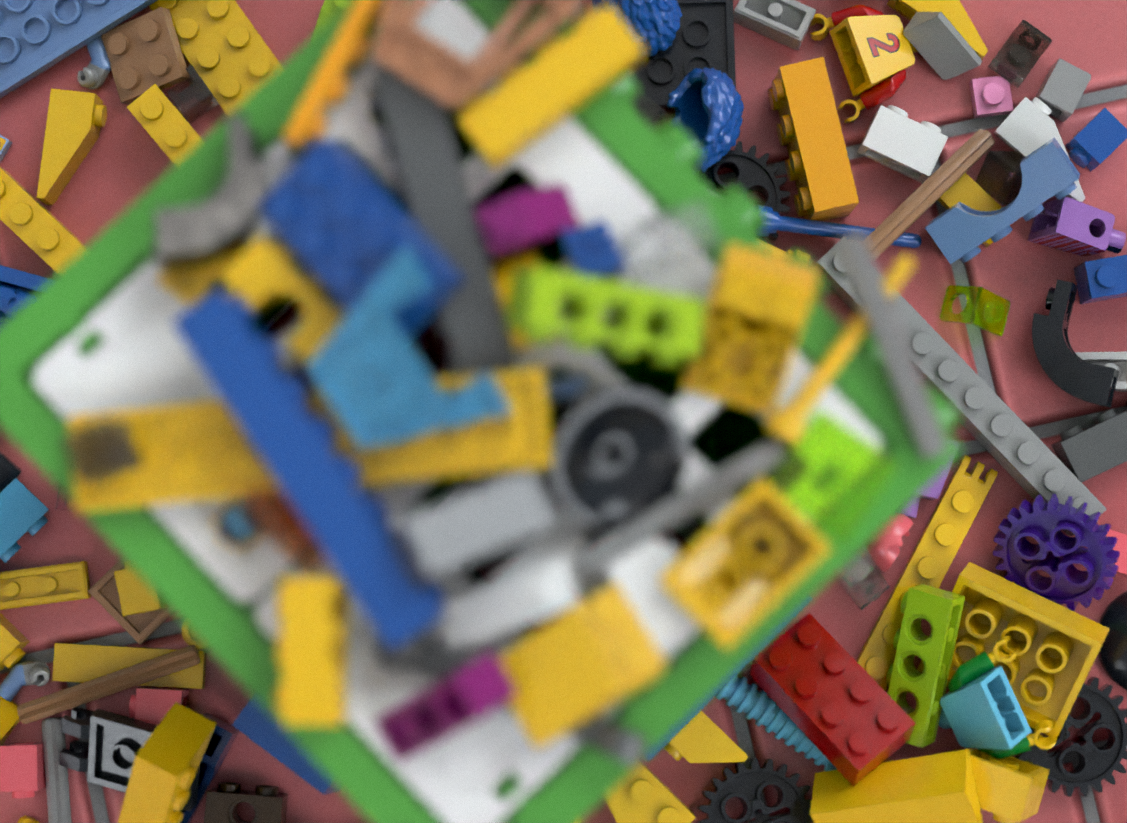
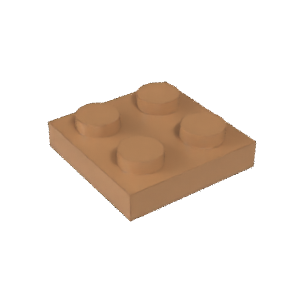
[101,7,190,105]

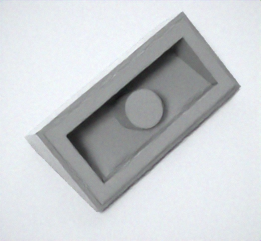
[733,0,816,50]
[903,12,982,80]

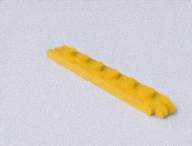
[856,454,998,691]

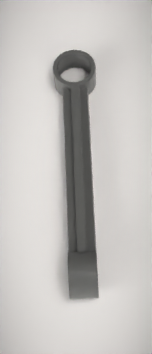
[375,632,650,767]

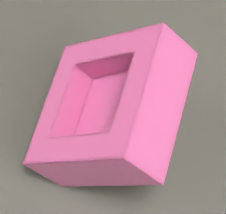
[969,75,1014,118]

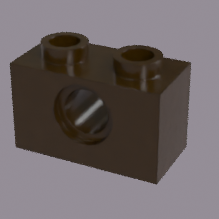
[204,782,288,823]

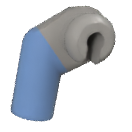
[77,36,111,90]
[545,375,601,408]
[0,661,50,702]

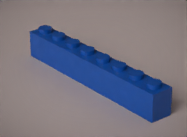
[172,288,448,650]

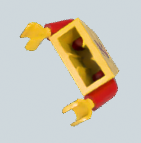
[810,4,918,123]

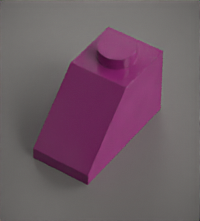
[475,184,581,262]

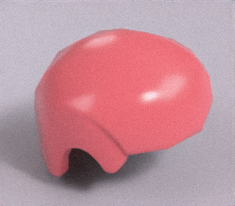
[864,513,913,572]

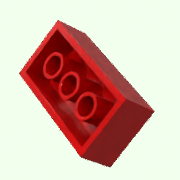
[750,613,916,787]

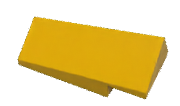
[810,749,983,823]

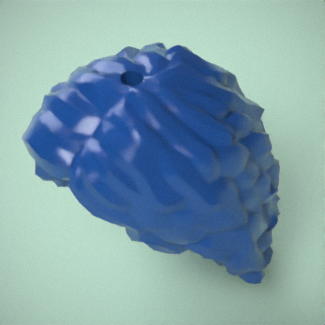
[592,0,683,57]
[667,68,744,173]

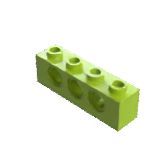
[506,266,706,366]
[886,584,965,748]

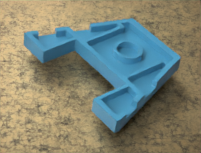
[307,246,512,449]

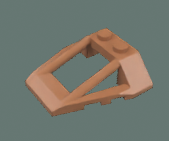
[372,0,583,110]

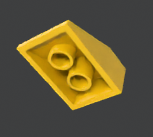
[658,478,832,651]
[498,583,667,751]

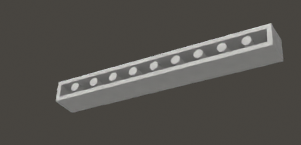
[815,237,1107,536]

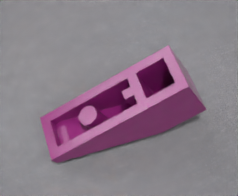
[374,650,518,761]

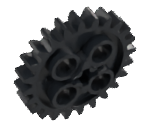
[697,141,791,242]
[1015,676,1127,797]
[696,758,813,823]

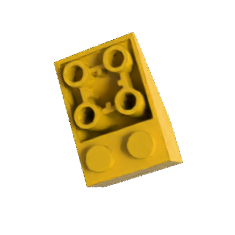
[681,241,819,416]

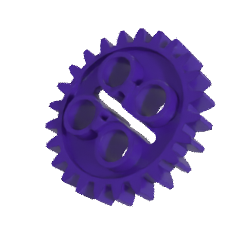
[993,494,1120,611]

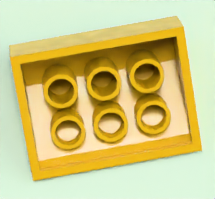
[917,562,1110,737]

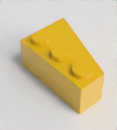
[275,577,349,726]
[118,702,217,823]
[605,762,696,823]

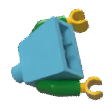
[939,636,1057,759]

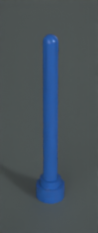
[757,205,922,248]

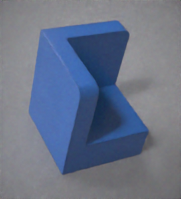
[561,220,626,280]

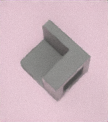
[1036,58,1091,122]

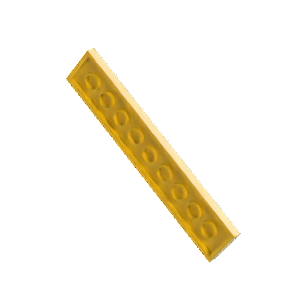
[68,368,552,512]

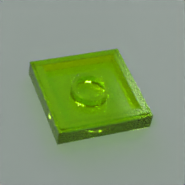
[769,410,899,543]

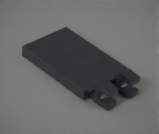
[60,707,200,811]

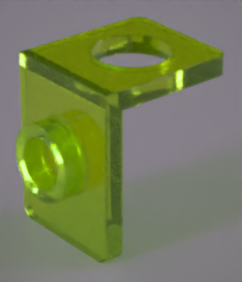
[940,285,1010,336]

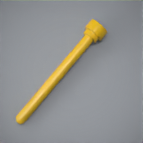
[764,255,915,448]

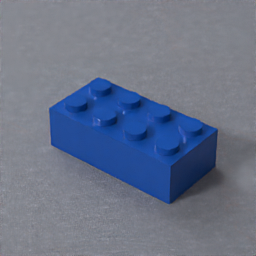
[257,138,466,340]

